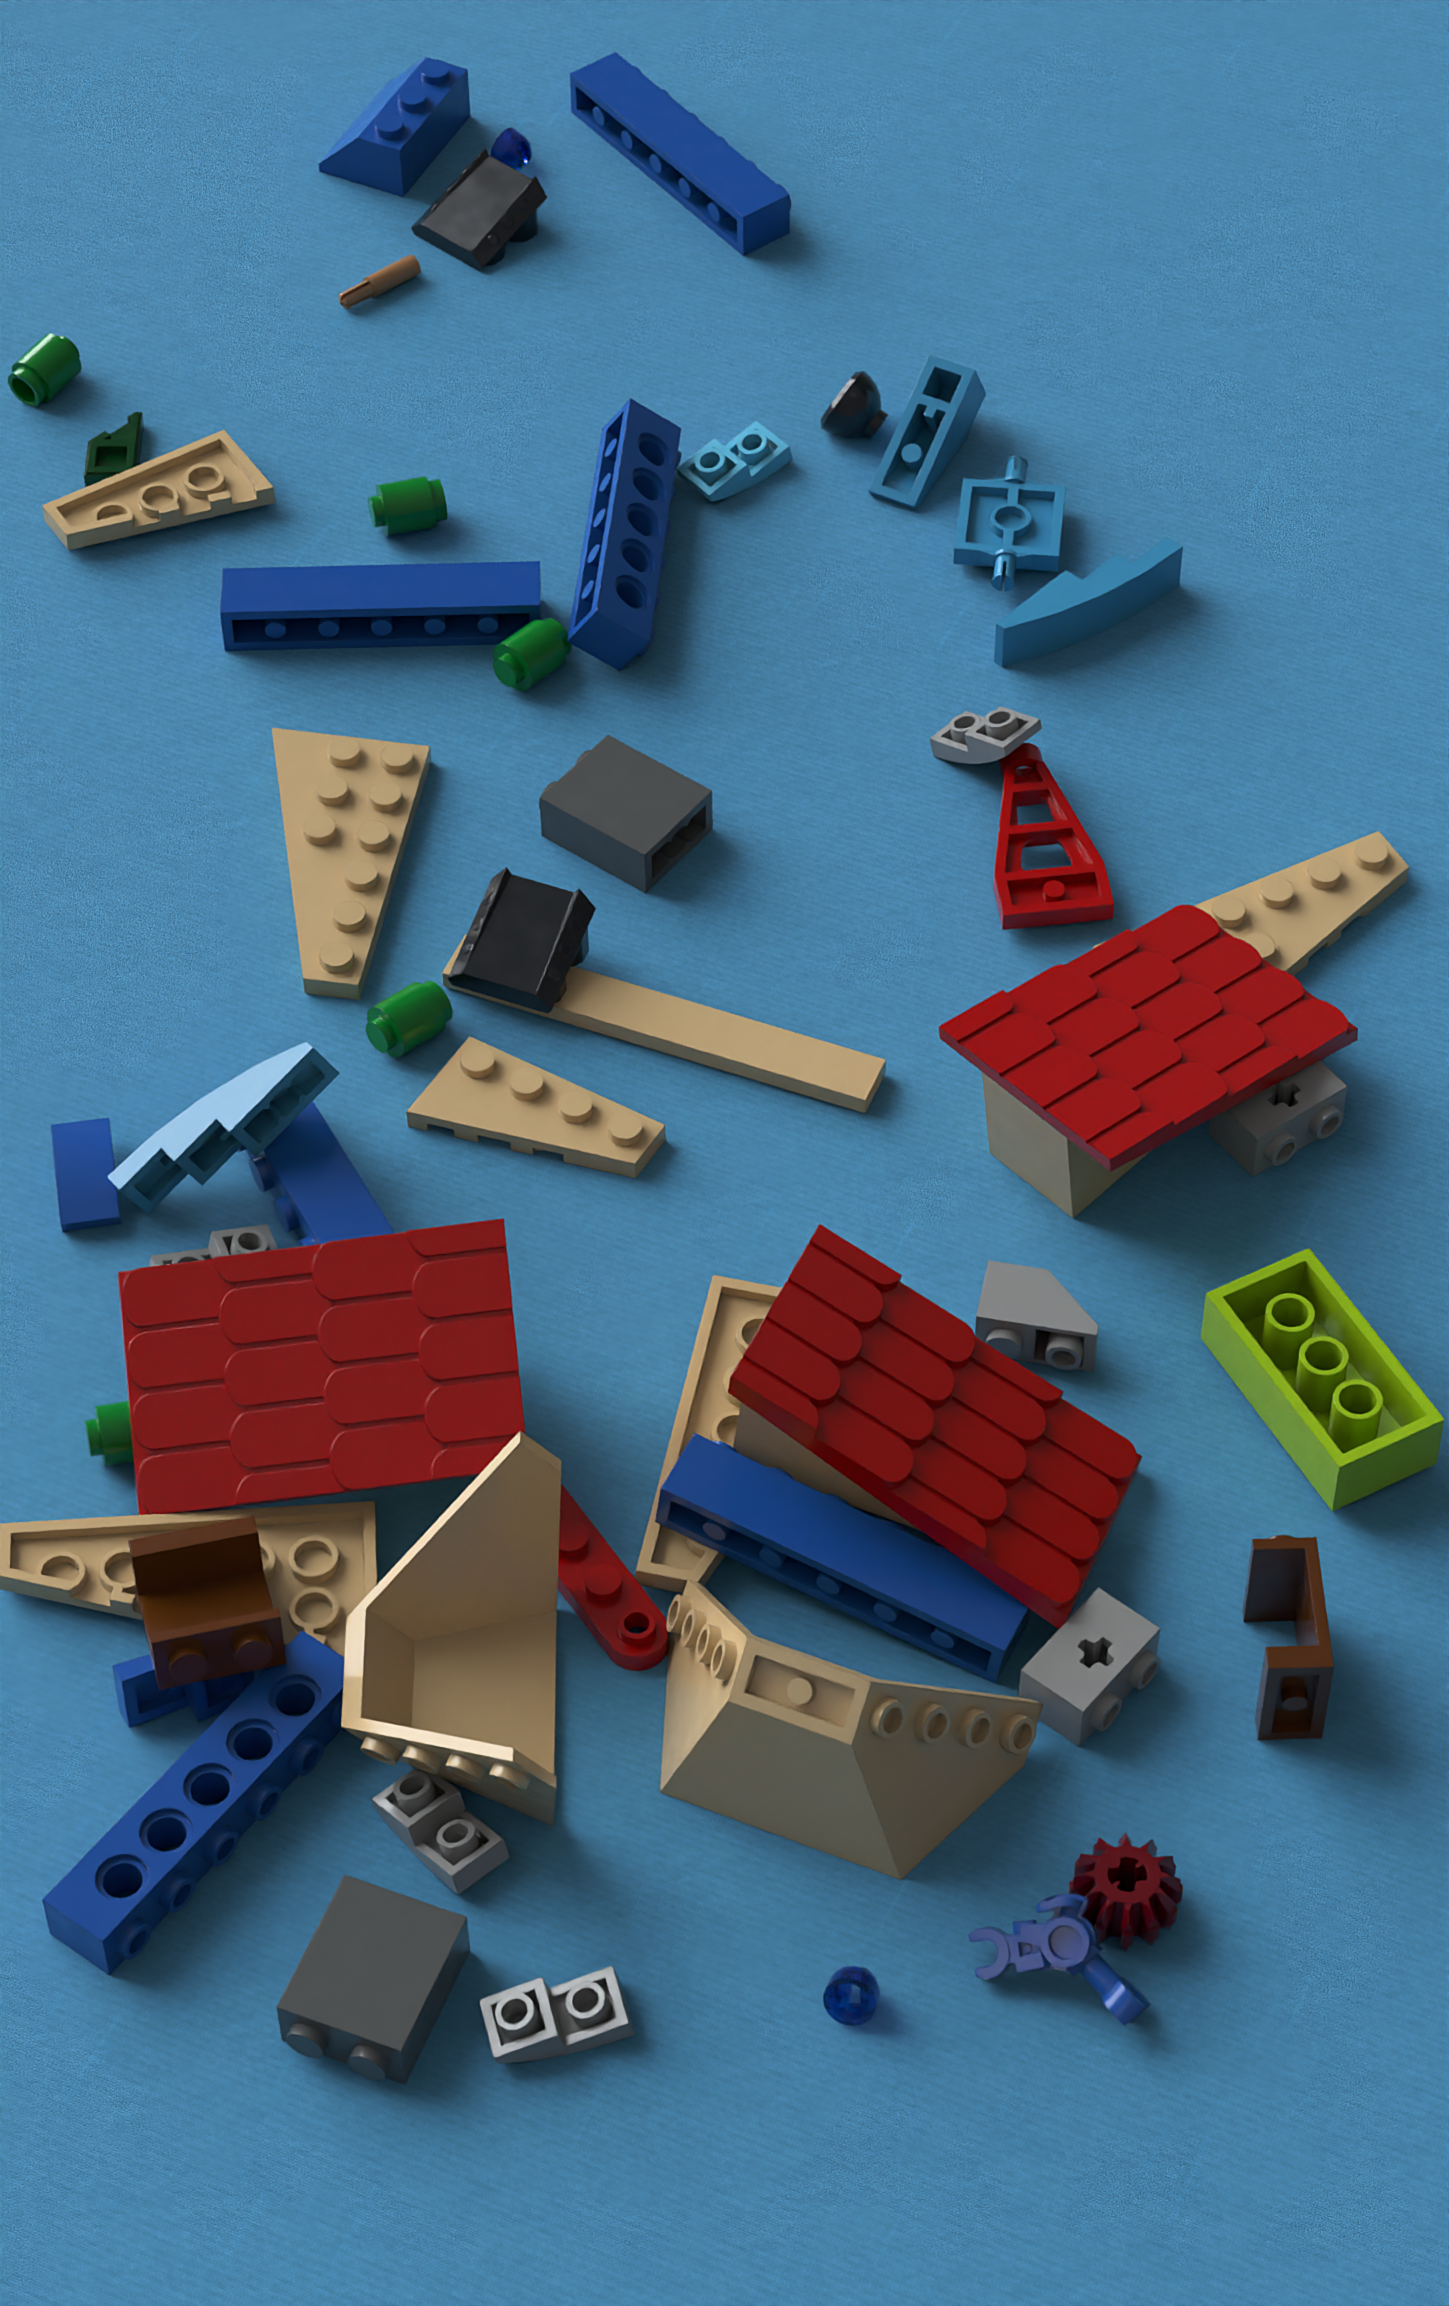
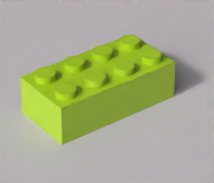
[1201,1248,1445,1512]

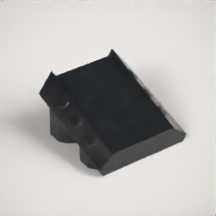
[411,148,547,272]
[448,867,596,1014]

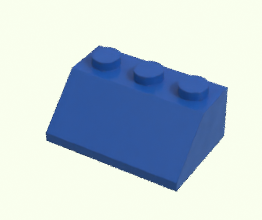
[318,57,471,197]

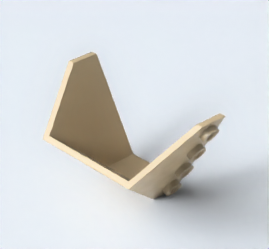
[341,1431,561,1826]
[660,1579,1043,1880]

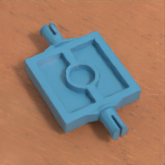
[954,456,1066,592]

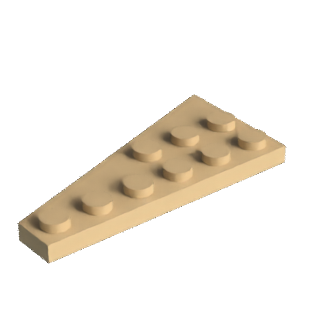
[271,727,431,1000]
[1093,831,1409,976]
[635,1275,782,1593]
[0,1501,378,1658]

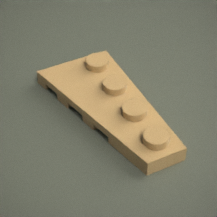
[42,430,275,550]
[406,1036,666,1178]

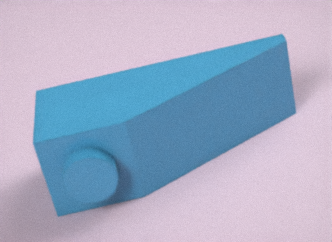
[868,355,986,510]

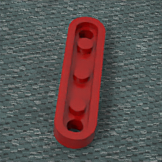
[558,1484,669,1671]

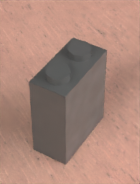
[539,735,713,893]
[276,1875,470,2084]

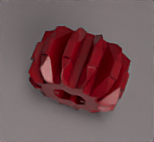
[1068,1832,1183,1952]

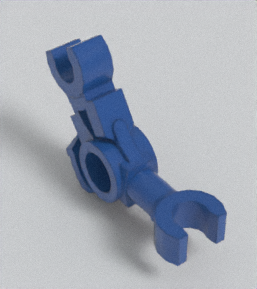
[968,1893,1151,2026]

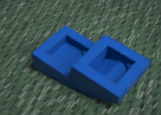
[51,1118,121,1232]
[112,1654,255,1728]

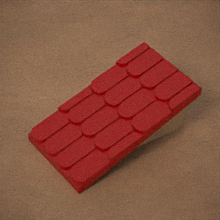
[938,905,1358,1218]
[117,1218,525,1515]
[728,1224,1142,1629]

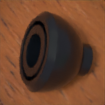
[820,371,888,439]

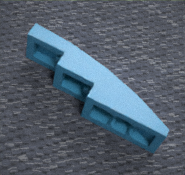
[994,537,1183,667]
[107,1041,340,1214]

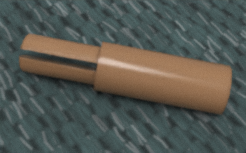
[338,254,421,309]

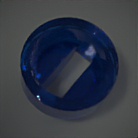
[490,127,533,170]
[823,1966,880,2026]

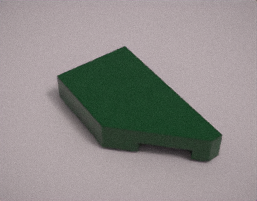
[84,412,144,487]

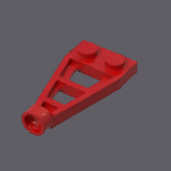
[993,743,1114,930]

